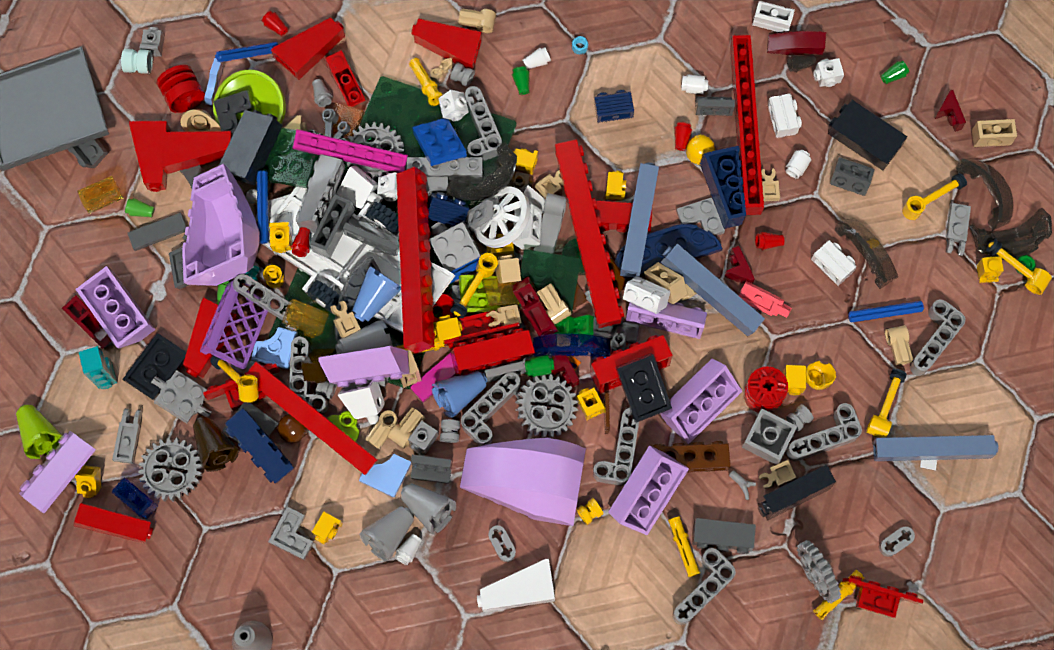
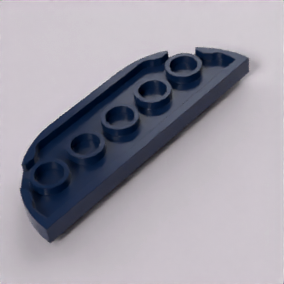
[615,224,723,281]

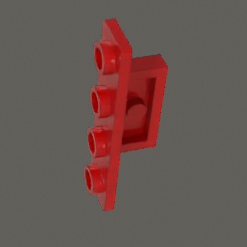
[443,310,520,349]
[203,363,280,411]
[842,575,924,618]

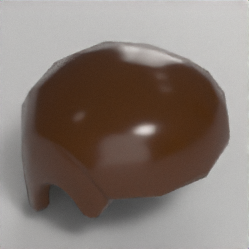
[278,414,309,443]

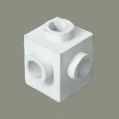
[814,58,844,87]
[438,90,469,121]
[377,172,398,202]

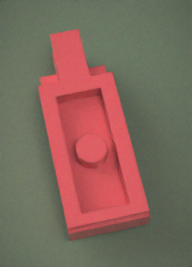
[739,281,792,318]

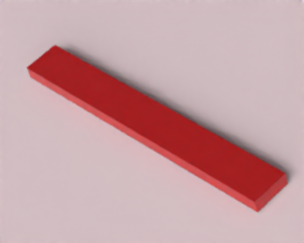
[245,362,378,475]

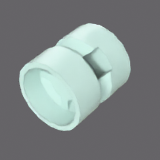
[121,48,153,74]

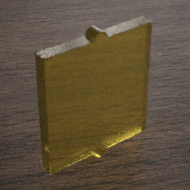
[482,278,520,307]

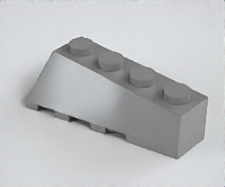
[296,154,345,233]

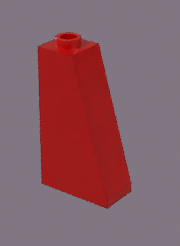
[271,18,345,80]
[411,18,482,70]
[129,121,170,192]
[162,131,233,174]
[183,297,238,378]
[74,503,153,543]

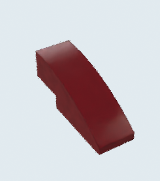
[767,31,826,57]
[512,277,558,340]
[62,295,112,349]

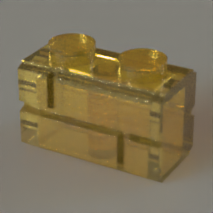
[77,176,123,214]
[282,299,328,338]

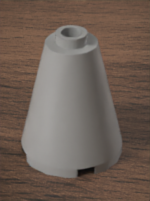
[335,320,392,354]
[401,483,456,534]
[359,507,414,561]
[232,621,273,650]

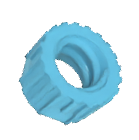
[572,36,588,55]

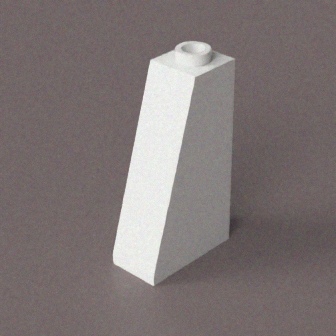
[477,559,555,612]

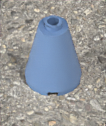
[352,266,401,322]
[432,370,487,418]

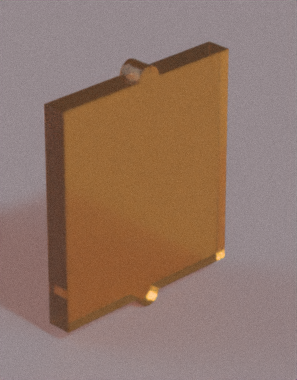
[323,103,364,137]

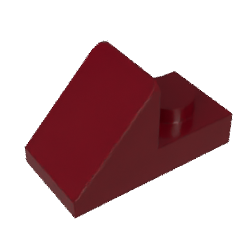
[935,90,966,132]
[724,246,755,284]
[551,347,579,388]

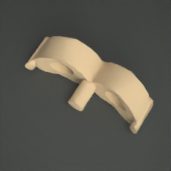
[430,58,453,81]

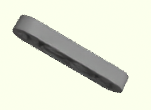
[232,274,300,324]

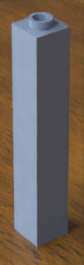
[620,163,659,278]
[661,244,765,337]
[872,435,998,461]

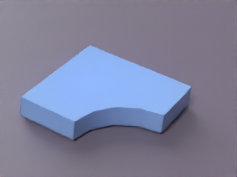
[204,58,222,106]
[251,327,298,369]
[359,454,411,498]

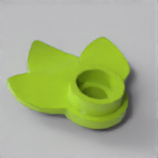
[327,411,359,441]

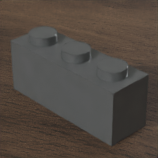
[309,194,355,259]
[692,518,756,554]

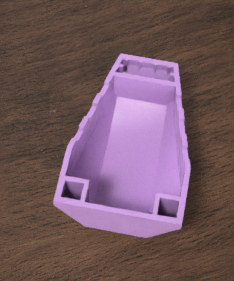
[182,164,260,286]
[460,438,586,526]

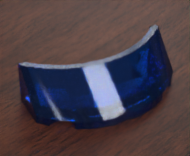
[533,334,610,359]

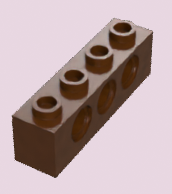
[653,441,731,473]

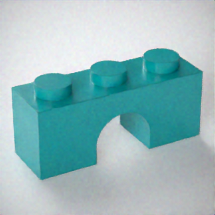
[78,346,117,389]

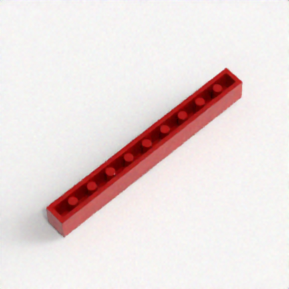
[730,35,764,215]
[555,139,624,329]
[396,167,435,353]

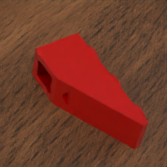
[323,50,366,108]

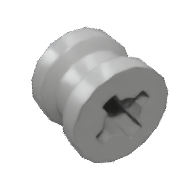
[316,380,337,400]

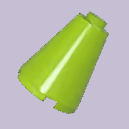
[16,404,62,459]

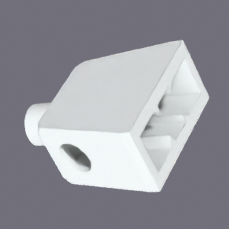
[336,165,383,209]
[338,380,384,425]

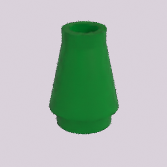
[880,60,909,85]
[512,66,530,95]

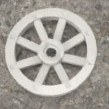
[474,187,530,248]

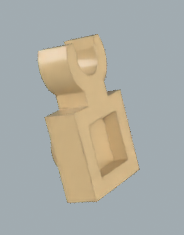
[762,169,780,201]
[535,170,563,199]
[330,301,360,338]
[486,305,521,327]
[759,460,797,489]

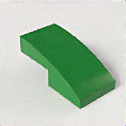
[554,315,594,339]

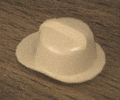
[181,109,221,132]

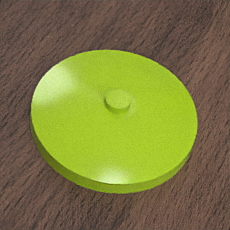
[213,70,286,124]

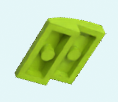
[459,275,500,313]

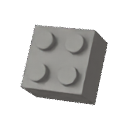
[429,221,482,272]
[742,409,797,465]

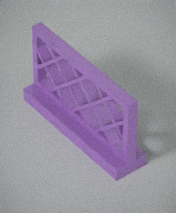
[200,281,271,370]

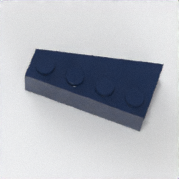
[700,145,746,229]
[225,408,295,484]

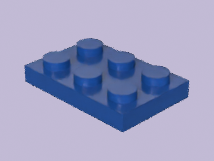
[412,118,467,166]

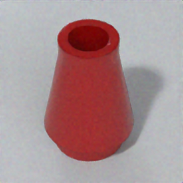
[261,10,289,37]
[674,122,692,151]
[291,227,310,257]
[755,232,785,250]

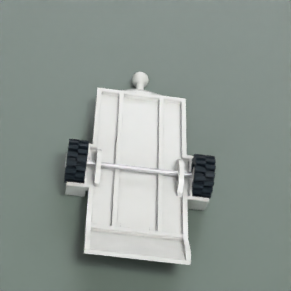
[246,180,455,333]

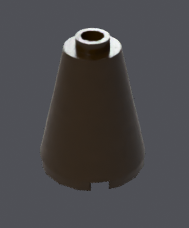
[193,416,239,472]

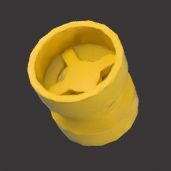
[263,265,284,289]
[576,498,604,525]

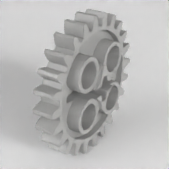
[345,122,405,181]
[515,374,578,438]
[138,438,203,502]
[797,540,841,603]

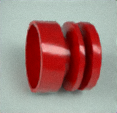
[156,65,205,113]
[744,366,788,413]

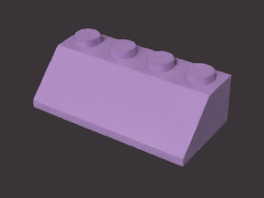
[75,266,156,349]
[626,303,707,339]
[319,346,409,387]
[660,359,742,444]
[19,431,95,513]
[608,445,689,535]

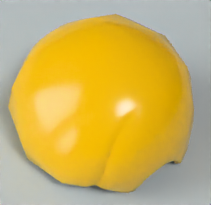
[686,135,715,165]
[806,361,836,390]

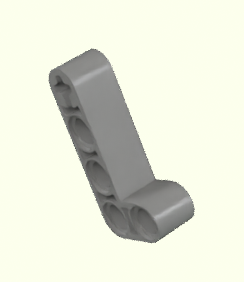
[465,86,502,161]
[530,193,567,272]
[910,299,965,376]
[289,337,329,414]
[461,372,520,446]
[786,403,862,461]
[593,408,639,486]
[673,548,736,625]

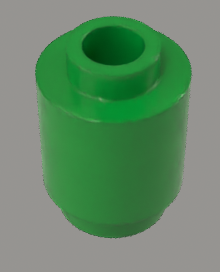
[525,355,554,377]

